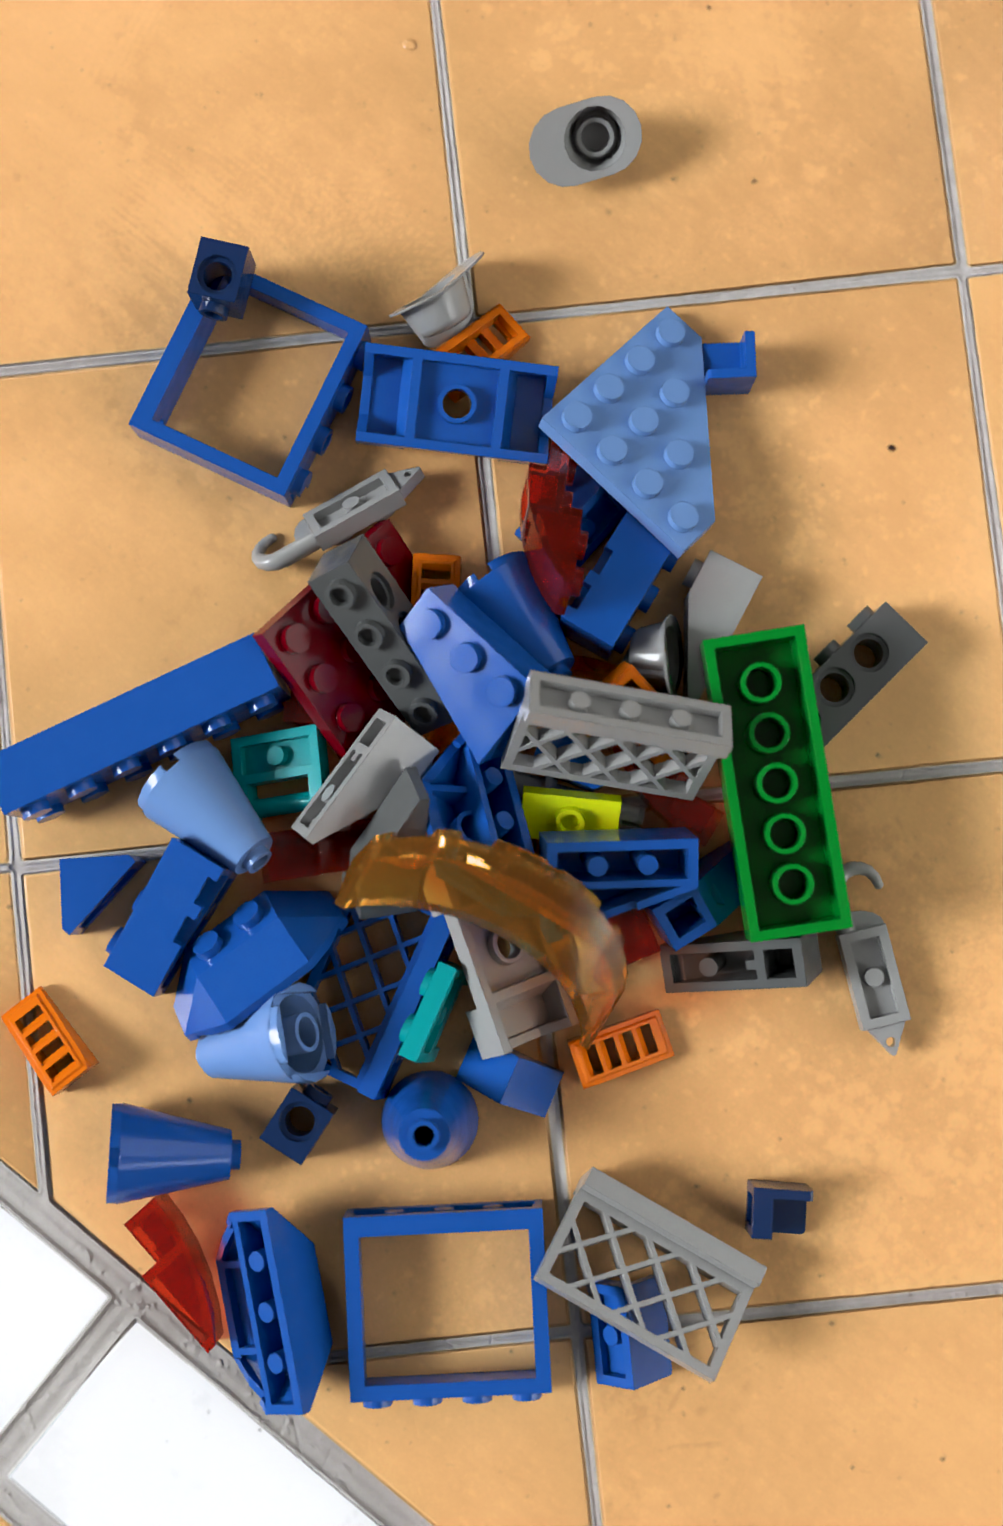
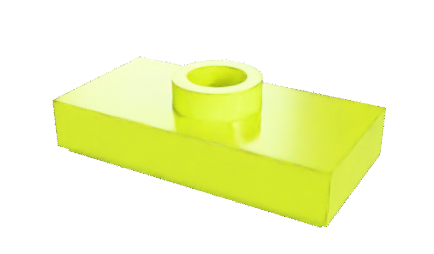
[521,785,622,839]

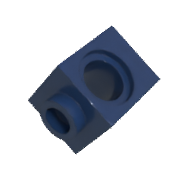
[187,236,256,321]
[260,1083,338,1165]

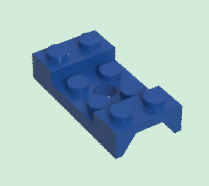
[355,342,559,466]

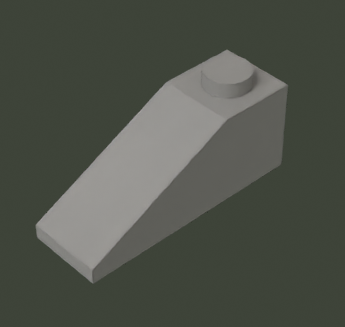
[682,550,763,700]
[291,708,440,844]

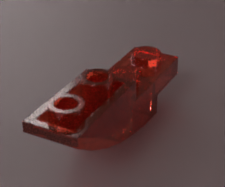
[519,439,589,615]

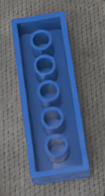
[0,633,292,823]

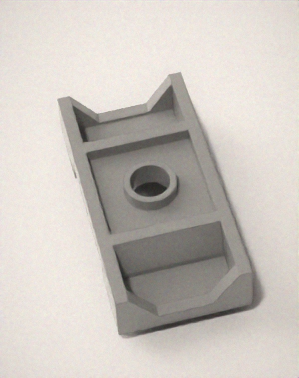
[420,864,579,1060]

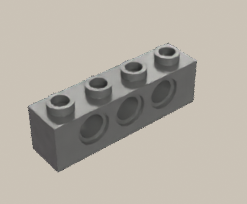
[307,534,454,736]
[812,602,928,747]

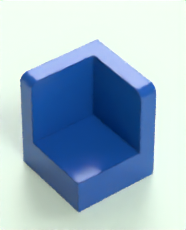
[702,331,757,395]

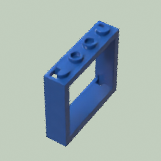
[129,274,372,507]
[343,1199,552,1409]

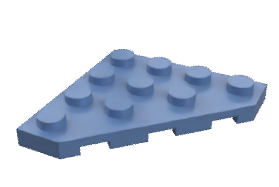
[538,306,715,559]

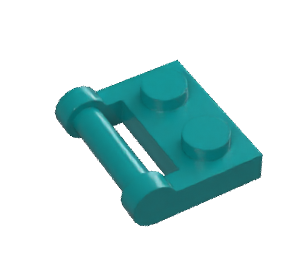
[230,724,330,821]
[398,961,468,1063]

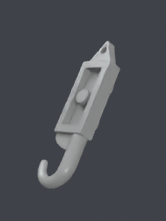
[252,467,425,571]
[835,861,911,1056]

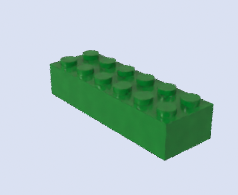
[699,624,853,943]

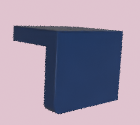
[745,1179,814,1240]

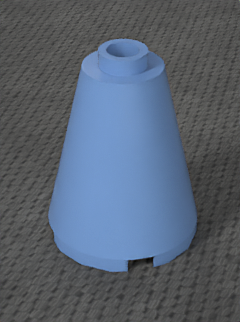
[138,740,273,874]
[196,982,337,1084]

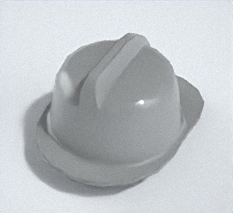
[529,95,642,187]
[389,251,484,348]
[622,614,683,696]

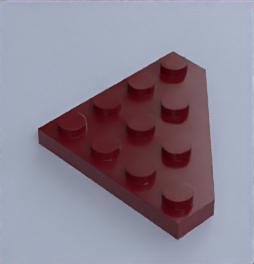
[252,519,413,760]

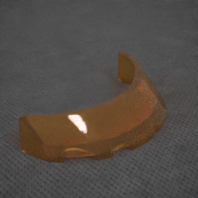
[334,829,629,1050]

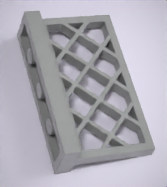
[501,670,733,801]
[533,1167,767,1383]

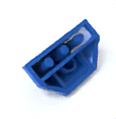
[421,733,550,917]
[174,891,349,1041]
[216,1207,333,1415]

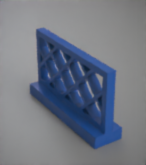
[306,899,454,1100]

